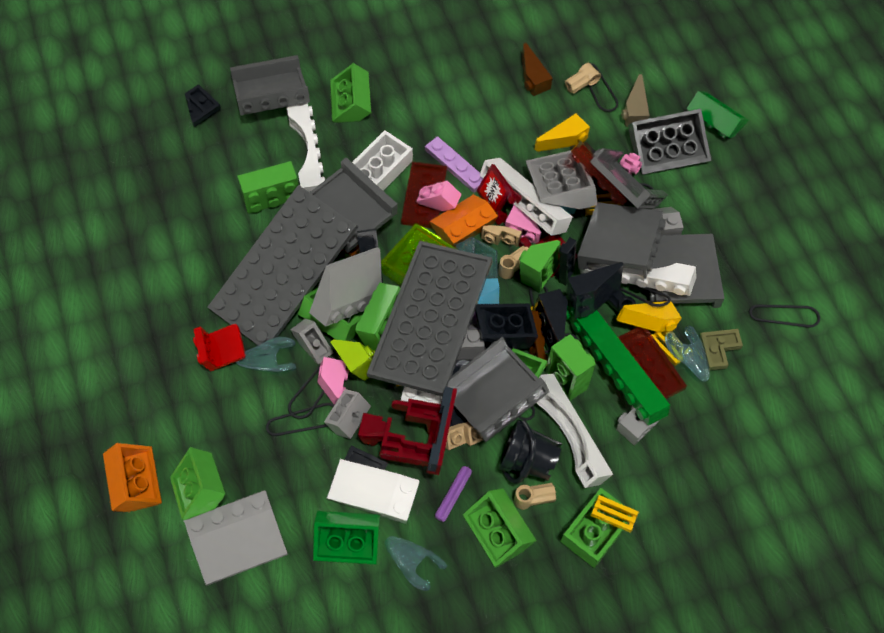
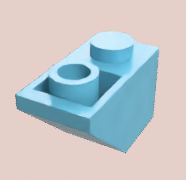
[478,278,499,304]

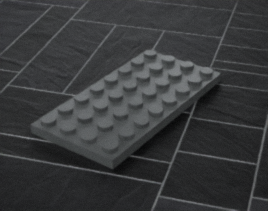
[208,185,358,351]
[367,241,493,397]

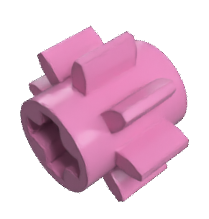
[620,153,642,175]

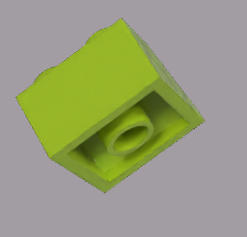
[331,339,375,381]

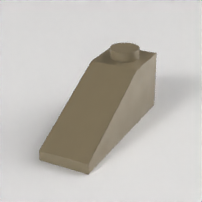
[622,74,649,127]

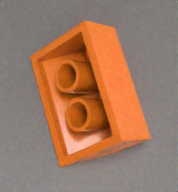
[429,194,498,249]
[103,443,162,512]

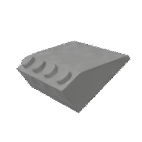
[526,149,597,209]
[309,247,382,326]
[184,490,288,586]

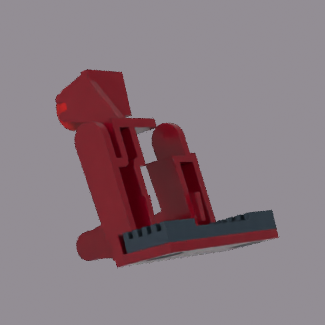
[358,386,457,475]

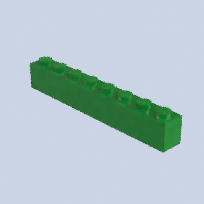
[566,306,670,426]

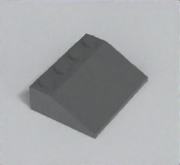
[628,109,711,175]

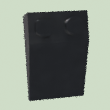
[566,262,624,319]
[533,289,568,355]
[475,303,538,349]

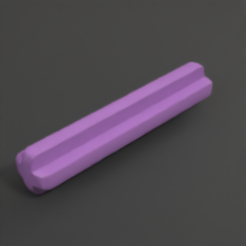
[435,466,472,522]

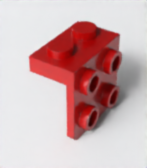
[193,324,246,371]

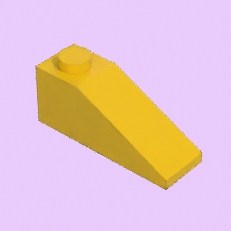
[534,114,590,152]
[616,301,682,332]

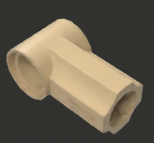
[565,63,601,94]
[498,246,529,279]
[513,483,556,510]

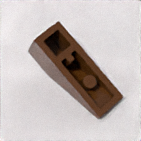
[522,43,553,97]

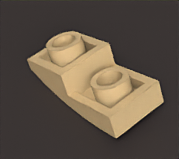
[481,225,522,247]
[445,422,483,450]

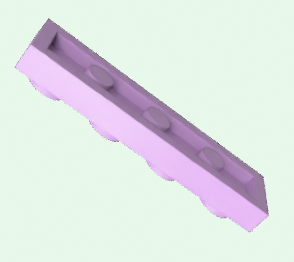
[425,136,483,193]

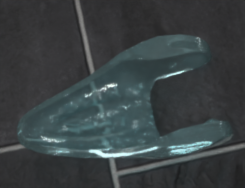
[665,326,710,382]
[236,337,296,372]
[385,536,447,591]

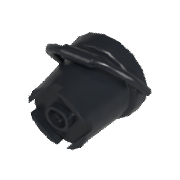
[499,420,562,484]

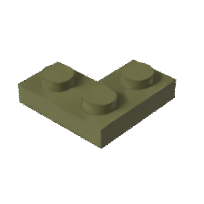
[699,329,743,370]

